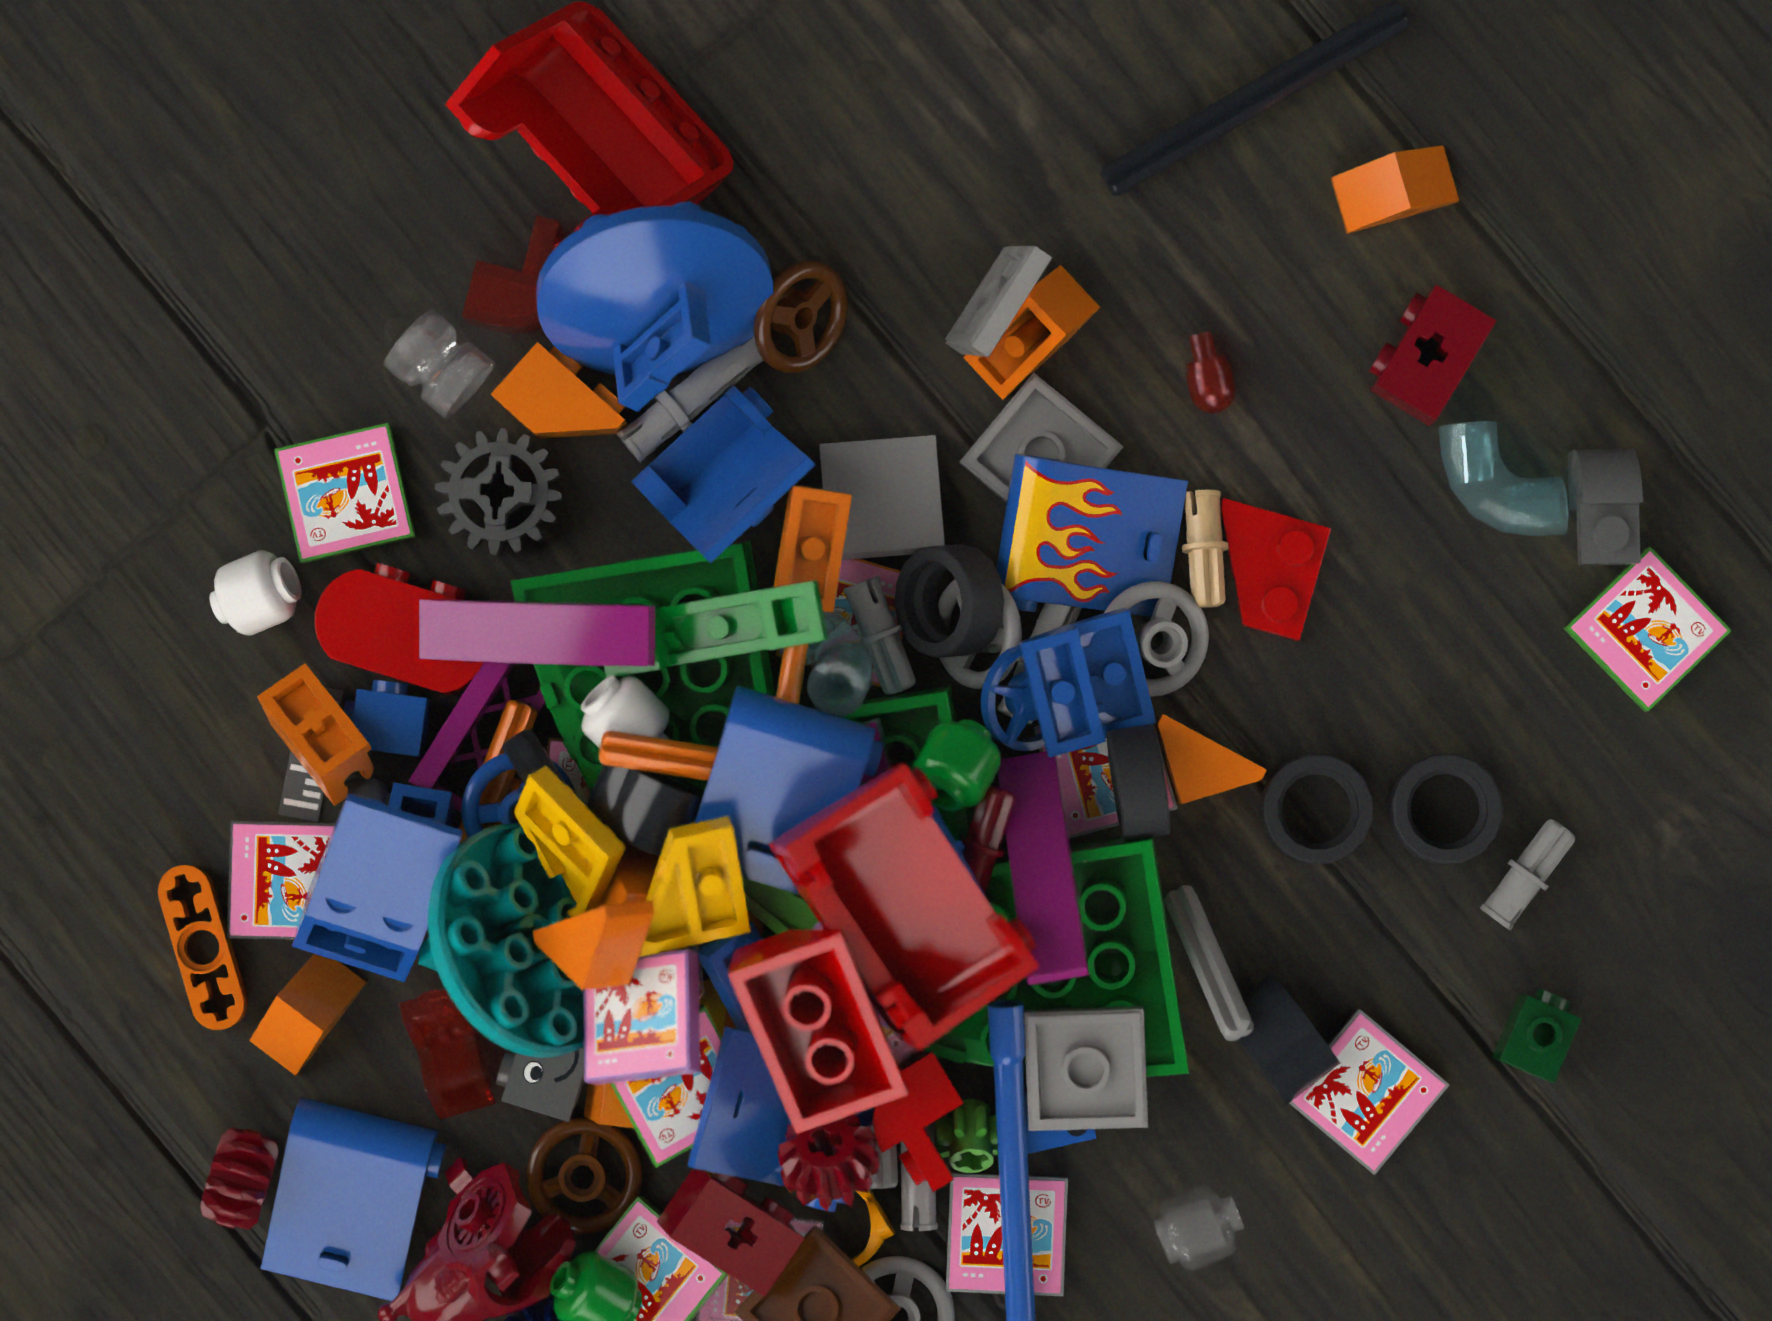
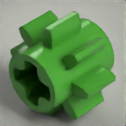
[935,1099,998,1173]

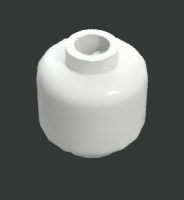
[210,550,302,636]
[580,675,670,748]

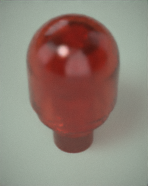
[1185,331,1236,414]

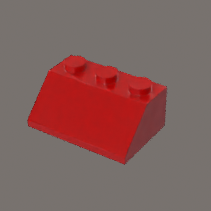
[728,930,909,1134]

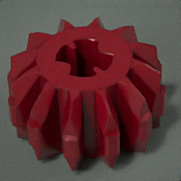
[777,1114,880,1212]
[200,1127,280,1230]

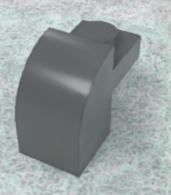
[1568,448,1643,565]

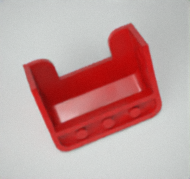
[445,1,733,232]

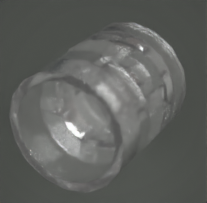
[384,309,495,419]

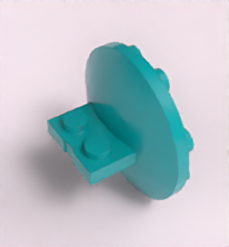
[418,824,584,1058]

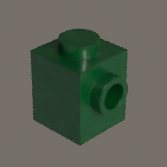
[1492,988,1581,1084]

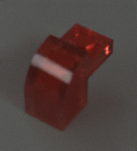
[461,215,566,334]
[399,989,496,1120]

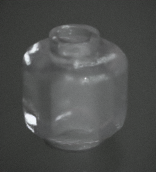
[1153,1185,1244,1271]

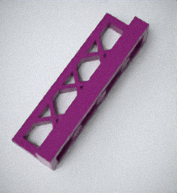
[409,662,546,812]

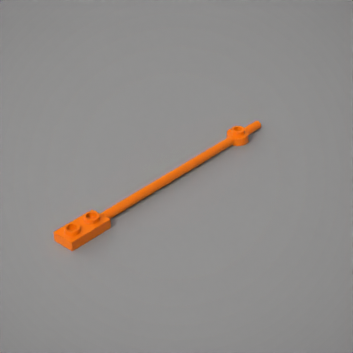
[712,485,852,1173]

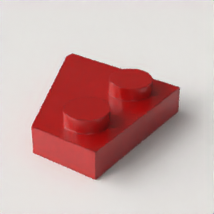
[1220,498,1331,642]

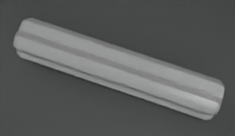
[1164,885,1254,1041]

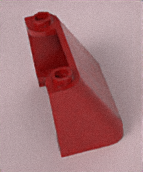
[769,763,1040,1050]

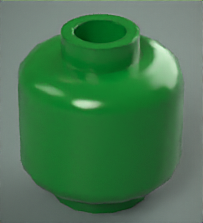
[913,720,1001,812]
[550,1251,642,1321]

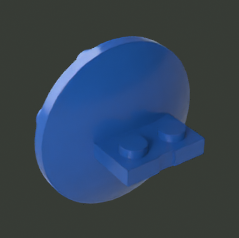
[536,202,773,412]

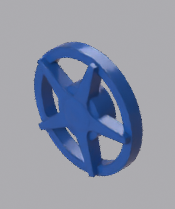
[981,645,1044,751]

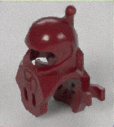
[378,1156,576,1321]

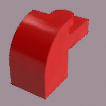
[873,1051,963,1192]

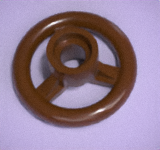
[753,261,848,373]
[526,1117,643,1234]

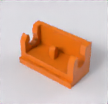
[257,663,374,806]

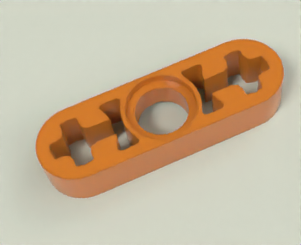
[158,865,248,1030]

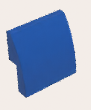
[1019,608,1157,757]

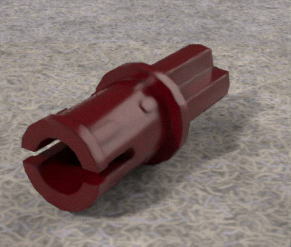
[959,786,1016,894]

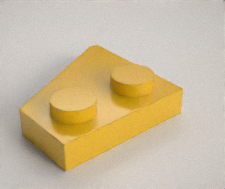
[514,766,626,918]
[639,816,751,957]

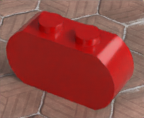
[315,563,483,695]

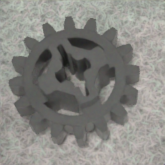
[435,428,564,556]

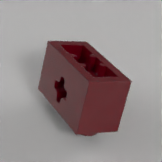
[1369,284,1496,426]
[656,1168,805,1298]

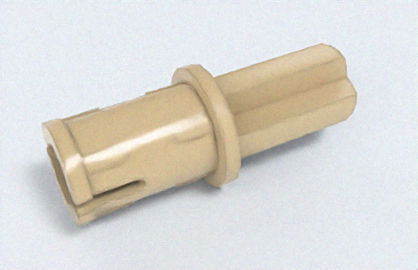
[1182,490,1228,608]

